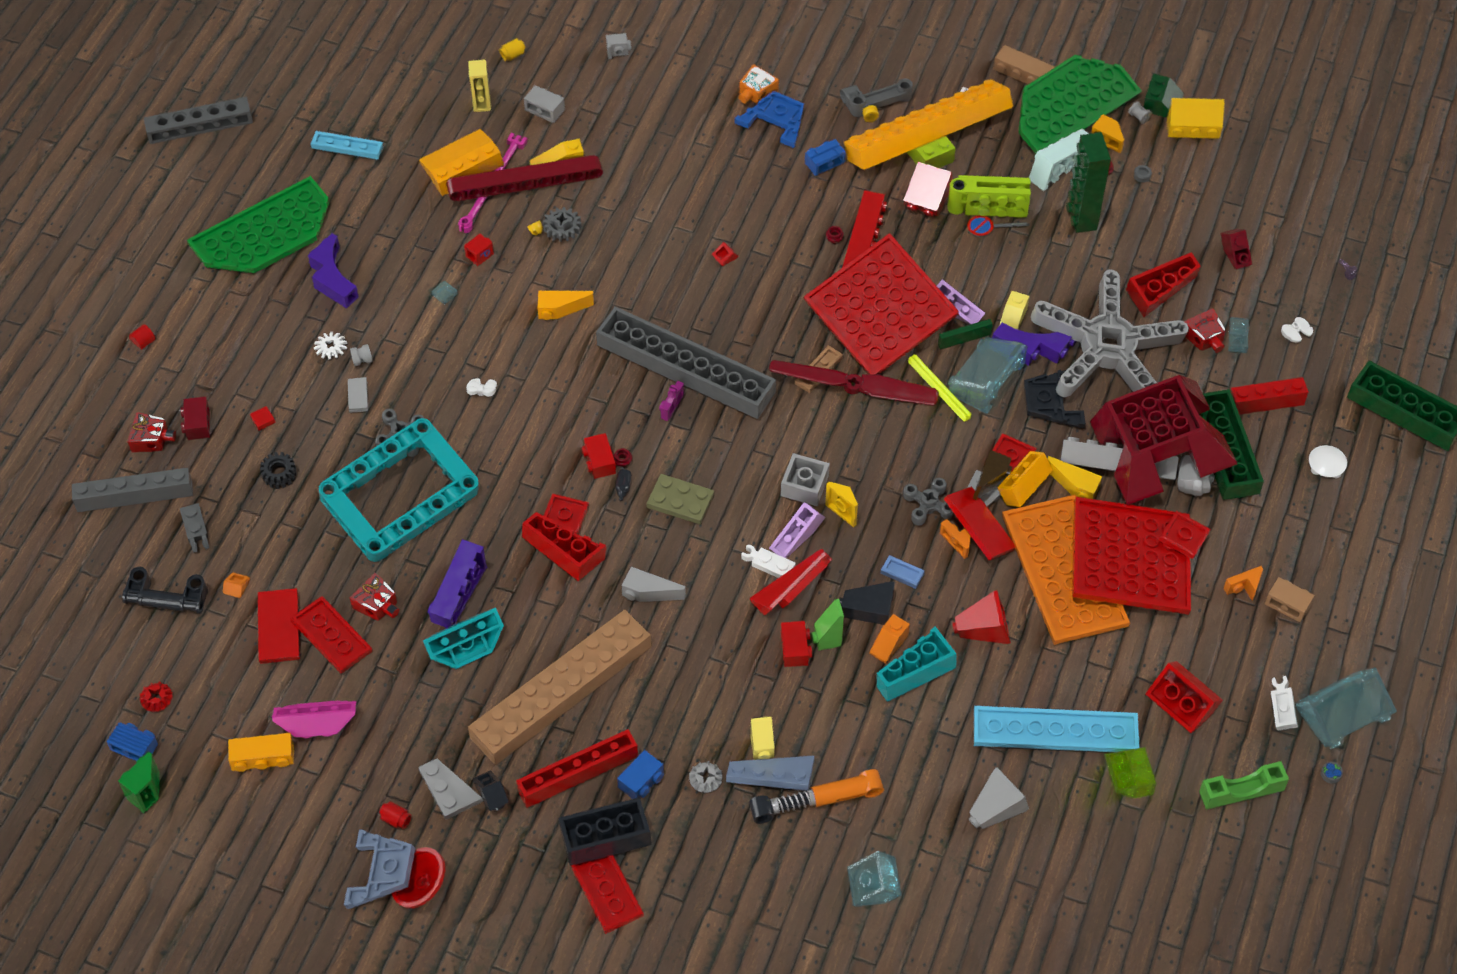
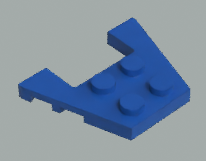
[735,91,804,148]

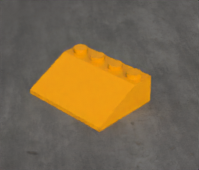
[419,129,504,196]

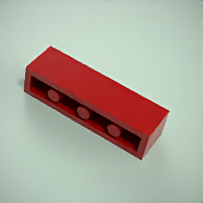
[1230,377,1309,415]

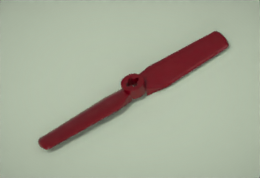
[769,360,939,406]

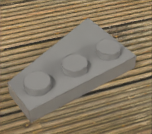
[418,759,483,820]

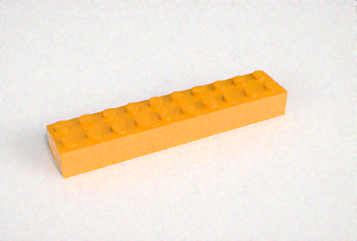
[844,80,1013,170]

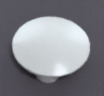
[1309,445,1347,478]

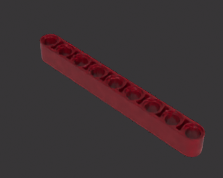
[446,155,603,201]

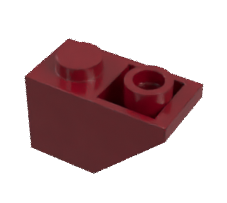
[1220,229,1252,269]

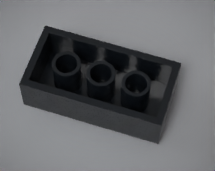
[558,797,652,866]

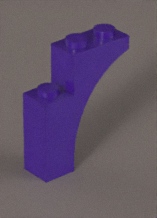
[308,233,359,309]
[991,322,1077,366]

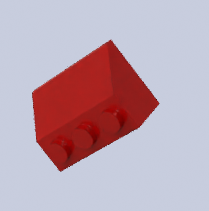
[1145,661,1223,733]

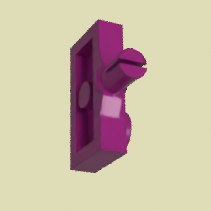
[659,381,684,421]

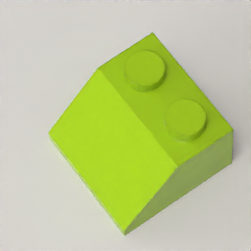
[907,136,955,168]

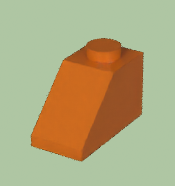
[870,614,910,664]

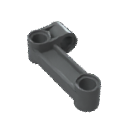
[840,78,913,117]

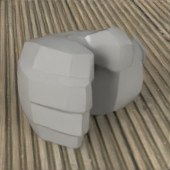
[1177,455,1215,496]

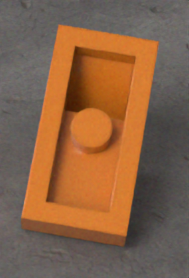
[940,519,970,559]
[1223,566,1263,600]

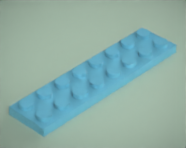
[974,706,1139,753]

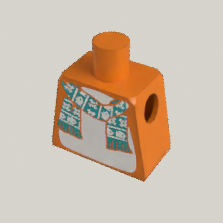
[738,64,779,104]

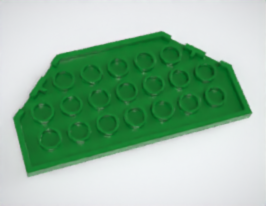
[1018,55,1142,154]
[187,176,330,273]

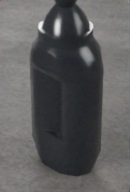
[615,469,632,501]

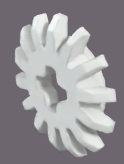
[314,332,347,359]

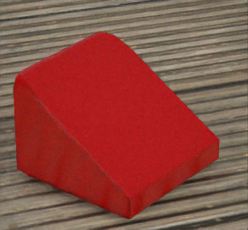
[711,242,739,266]

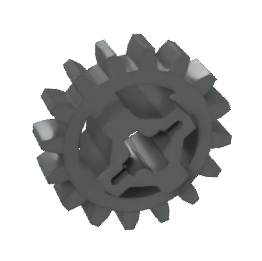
[543,207,582,242]

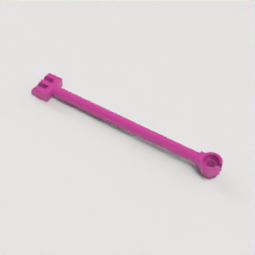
[458,133,528,233]

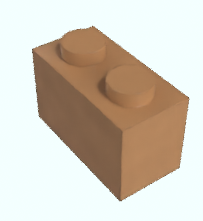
[1265,577,1315,623]

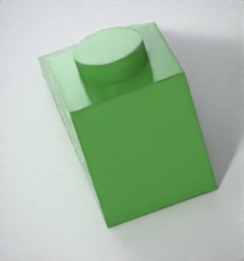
[811,599,844,651]

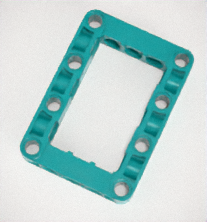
[319,418,479,562]

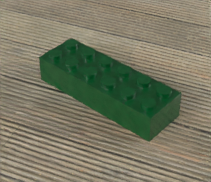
[1066,132,1111,233]
[1347,360,1457,451]
[1199,389,1264,500]

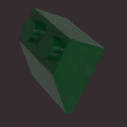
[1143,73,1184,118]

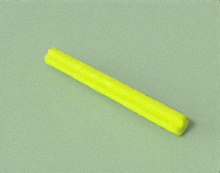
[908,354,972,422]

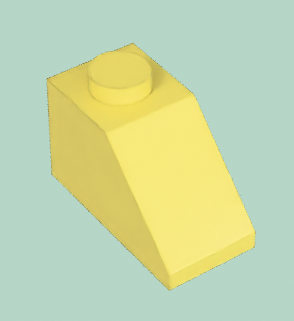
[1000,291,1029,329]
[751,717,774,760]

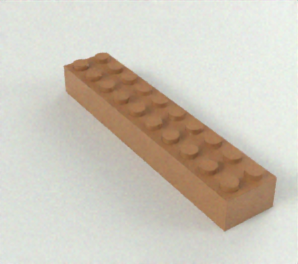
[468,610,651,765]

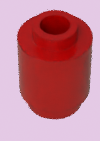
[379,801,412,829]

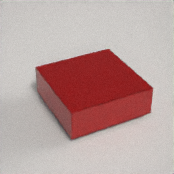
[250,406,276,431]

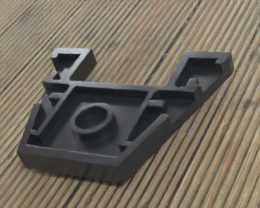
[1023,369,1086,429]

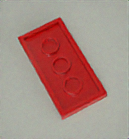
[944,486,1016,560]
[258,588,300,664]
[290,596,372,674]
[570,855,644,934]

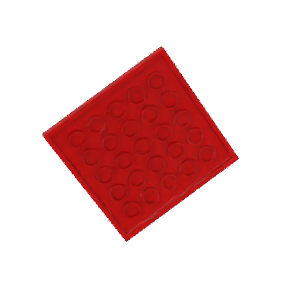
[804,233,959,375]
[1072,497,1191,615]

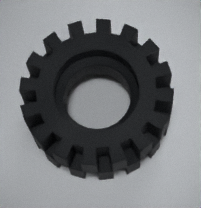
[260,452,297,489]

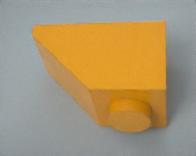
[1091,114,1124,153]

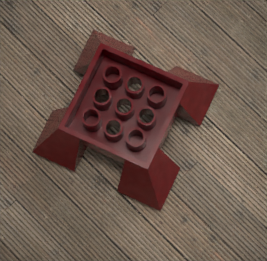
[1090,375,1237,505]

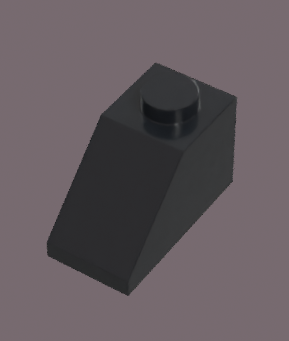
[472,770,509,811]

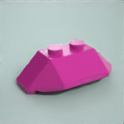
[272,701,356,738]

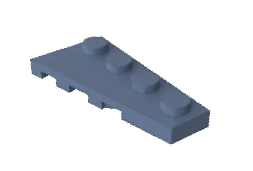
[726,756,814,791]

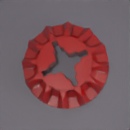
[140,681,173,712]

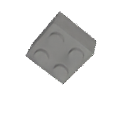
[781,453,830,506]

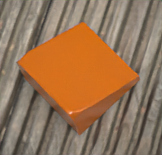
[223,573,250,598]

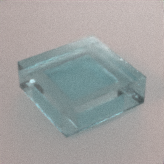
[431,281,458,304]

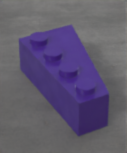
[428,539,487,628]

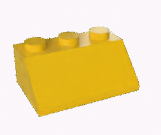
[1167,98,1224,139]

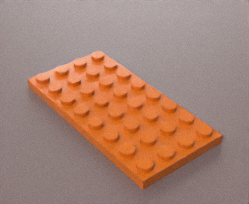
[1002,495,1130,645]

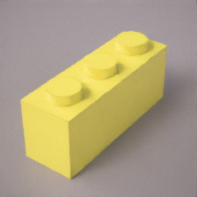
[468,60,491,112]

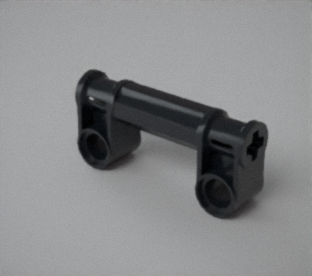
[122,566,208,614]

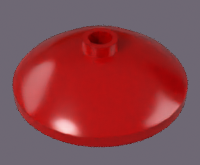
[391,847,445,908]

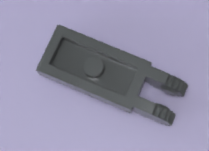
[180,503,210,553]

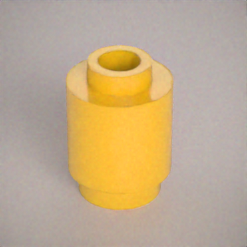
[499,38,526,61]

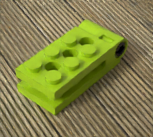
[947,175,1031,218]

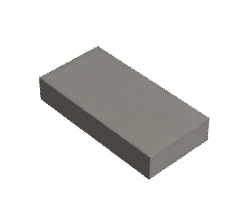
[348,377,368,413]

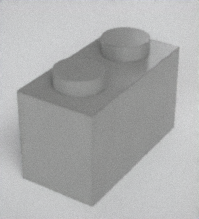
[524,86,565,123]

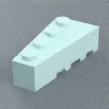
[1029,129,1088,191]

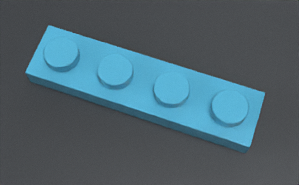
[311,131,383,159]

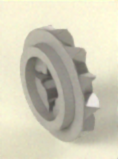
[689,761,722,793]

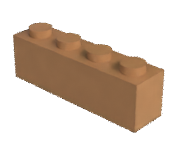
[993,45,1055,84]

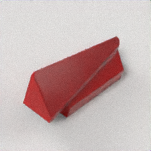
[750,549,832,616]

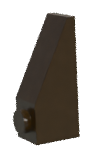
[972,450,1012,500]

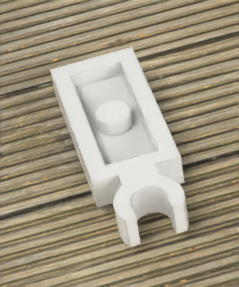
[741,545,796,578]
[1271,676,1298,731]

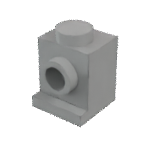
[606,33,631,59]

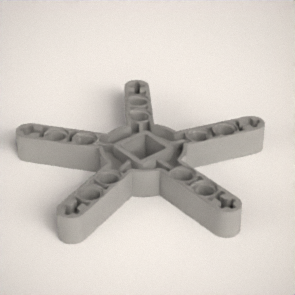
[1031,270,1189,397]

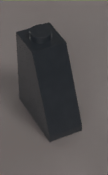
[839,581,895,625]

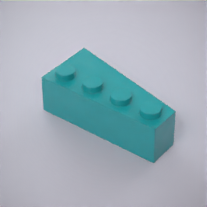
[877,626,957,702]

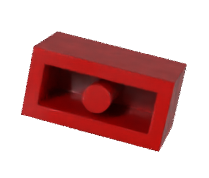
[581,433,616,479]
[781,621,812,667]

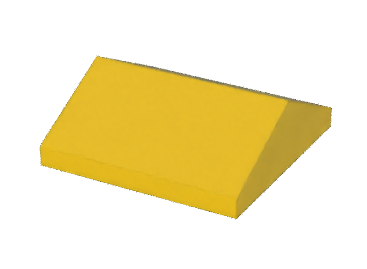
[825,482,858,528]

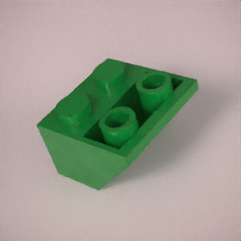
[118,752,160,813]

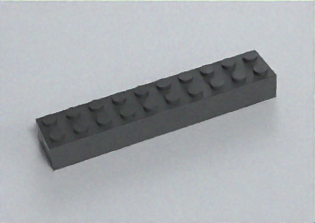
[596,307,776,419]

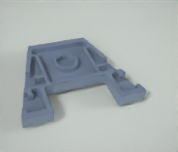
[344,830,415,909]

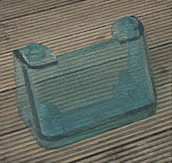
[948,337,1027,414]
[1294,667,1397,749]

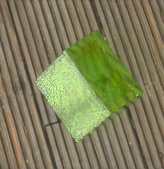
[1104,747,1156,798]

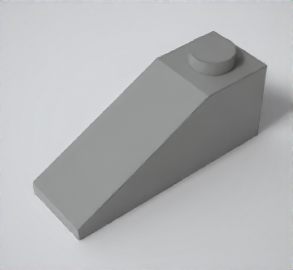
[622,567,686,602]

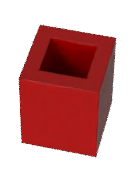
[464,234,494,266]

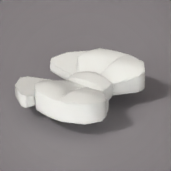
[1281,317,1313,343]
[466,378,497,397]

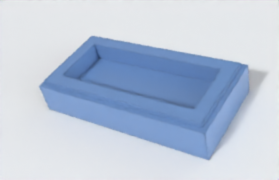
[880,555,925,589]

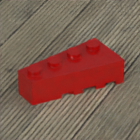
[1125,252,1201,317]
[522,512,606,581]

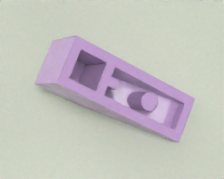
[937,280,985,325]
[769,502,825,558]

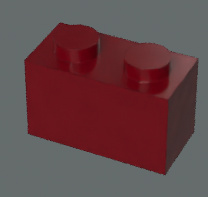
[180,396,210,440]

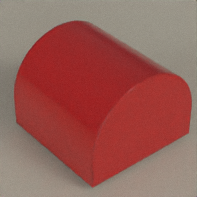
[129,324,156,350]

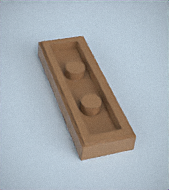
[795,345,843,393]

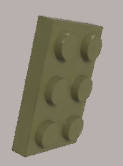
[647,474,714,525]

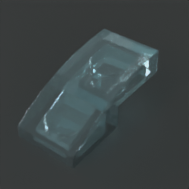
[1228,317,1249,353]

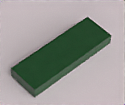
[938,319,993,350]

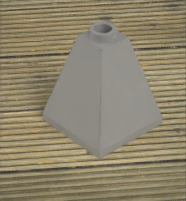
[969,767,1029,829]

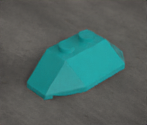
[422,608,504,669]

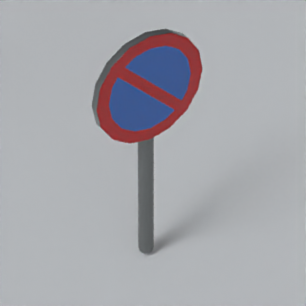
[967,215,1028,237]

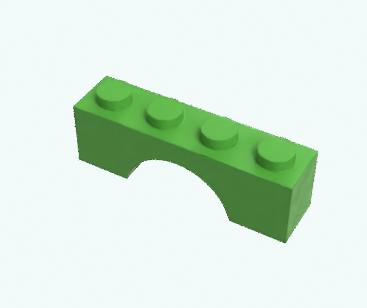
[1199,761,1289,810]

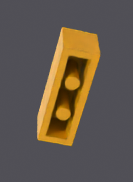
[997,451,1053,507]
[228,733,294,772]

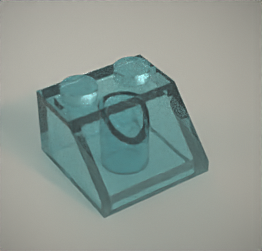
[847,851,902,907]

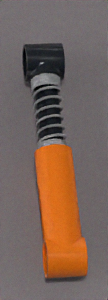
[749,769,884,824]

